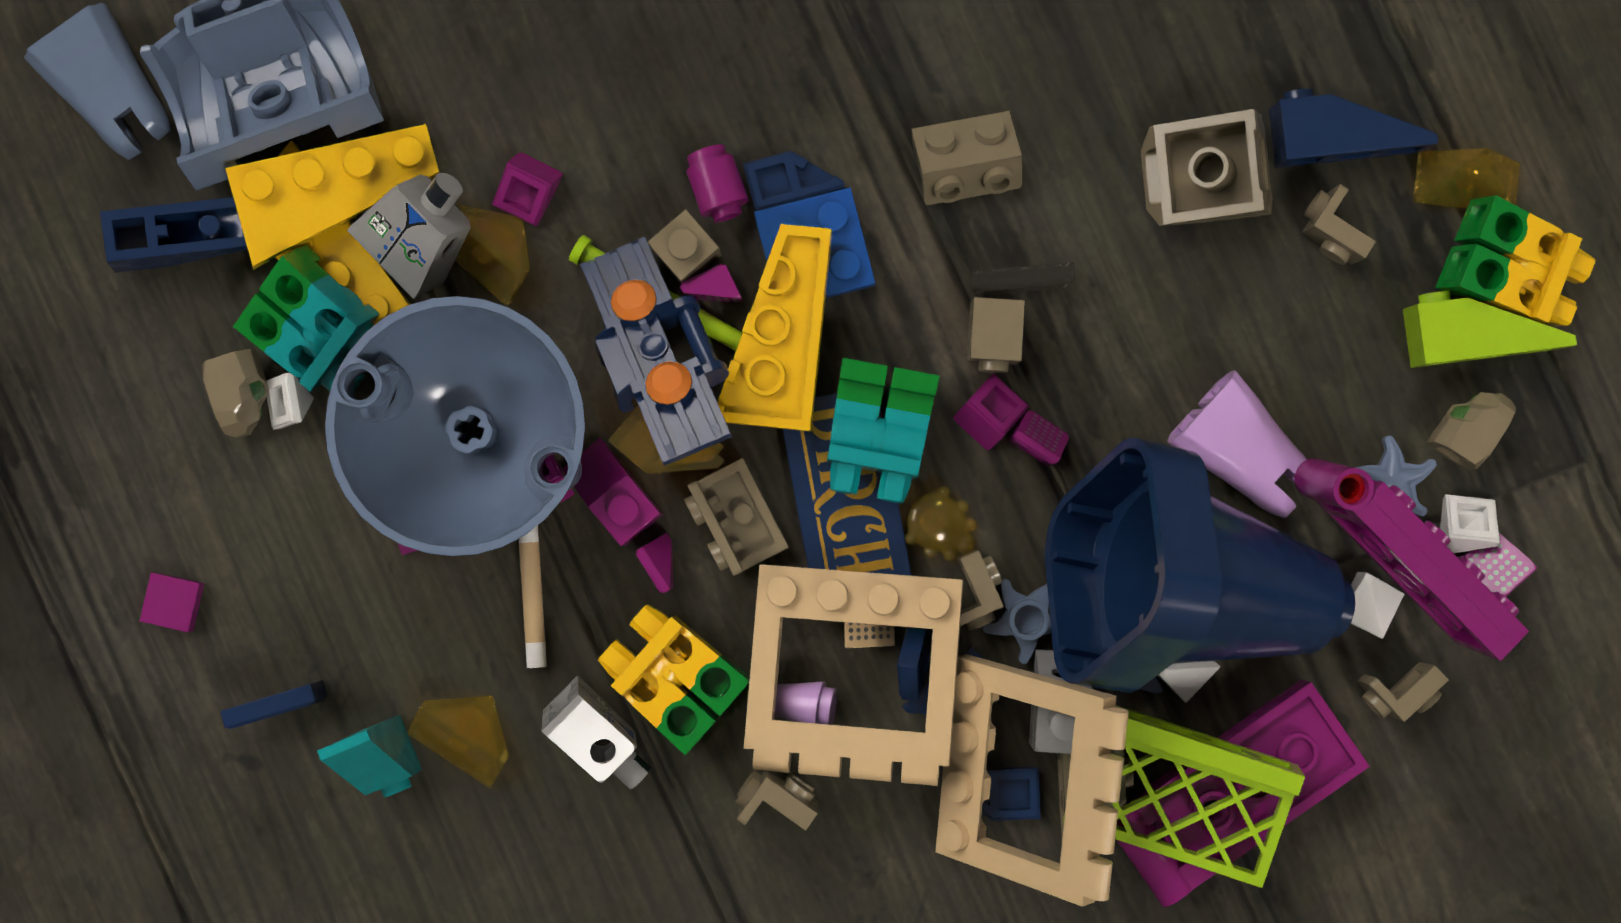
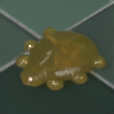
[905,486,977,561]

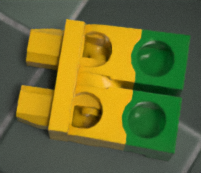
[1435,195,1596,326]
[598,604,750,755]

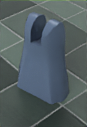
[24,3,171,160]

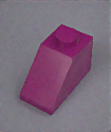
[562,437,665,546]

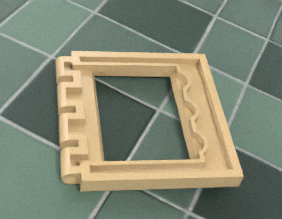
[744,564,963,786]
[935,654,1129,907]

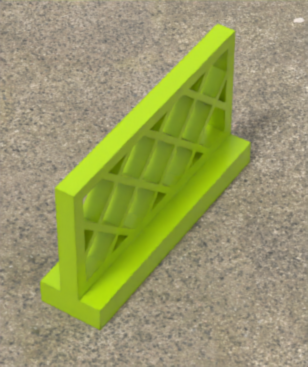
[1063,705,1305,888]

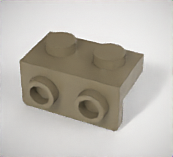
[911,111,1022,205]
[684,458,789,576]
[735,770,818,831]

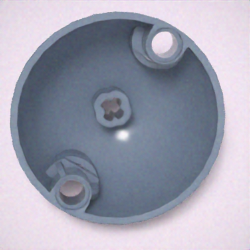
[325,296,585,556]

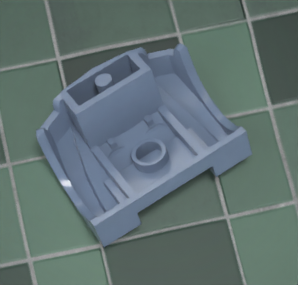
[140,0,384,191]

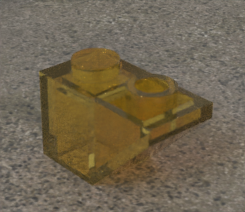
[608,405,727,475]

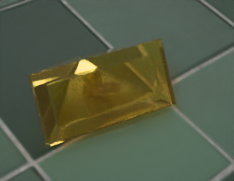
[1413,148,1520,208]
[455,204,530,306]
[407,695,509,788]

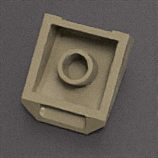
[1141,109,1273,226]

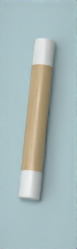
[519,525,547,668]

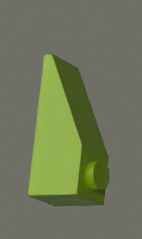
[1403,291,1577,368]

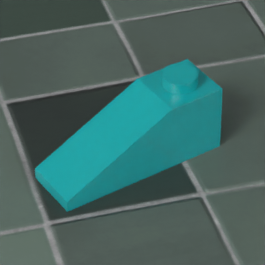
[317,715,422,798]

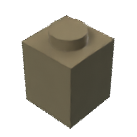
[647,209,722,283]
[967,297,1025,373]

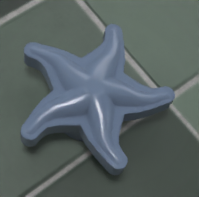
[1355,436,1437,516]
[982,578,1052,664]

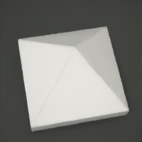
[266,373,314,430]

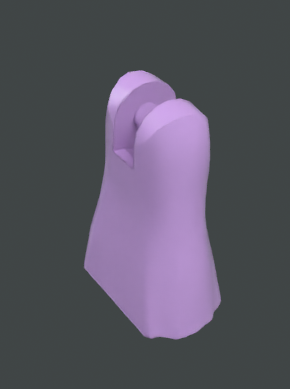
[1167,370,1307,518]

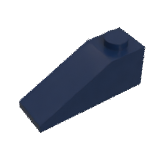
[1269,89,1438,168]
[100,197,248,273]

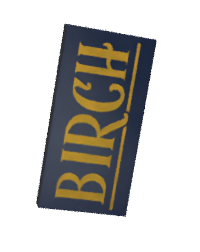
[783,393,911,576]

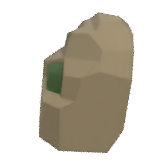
[202,349,269,438]
[1427,392,1516,470]

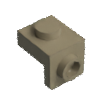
[1302,184,1376,265]
[957,550,1004,631]
[1357,662,1449,722]

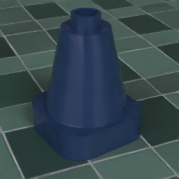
[1045,438,1355,693]

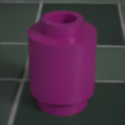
[686,144,749,223]

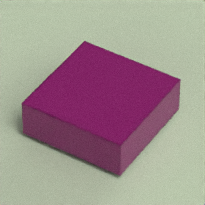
[139,572,205,632]

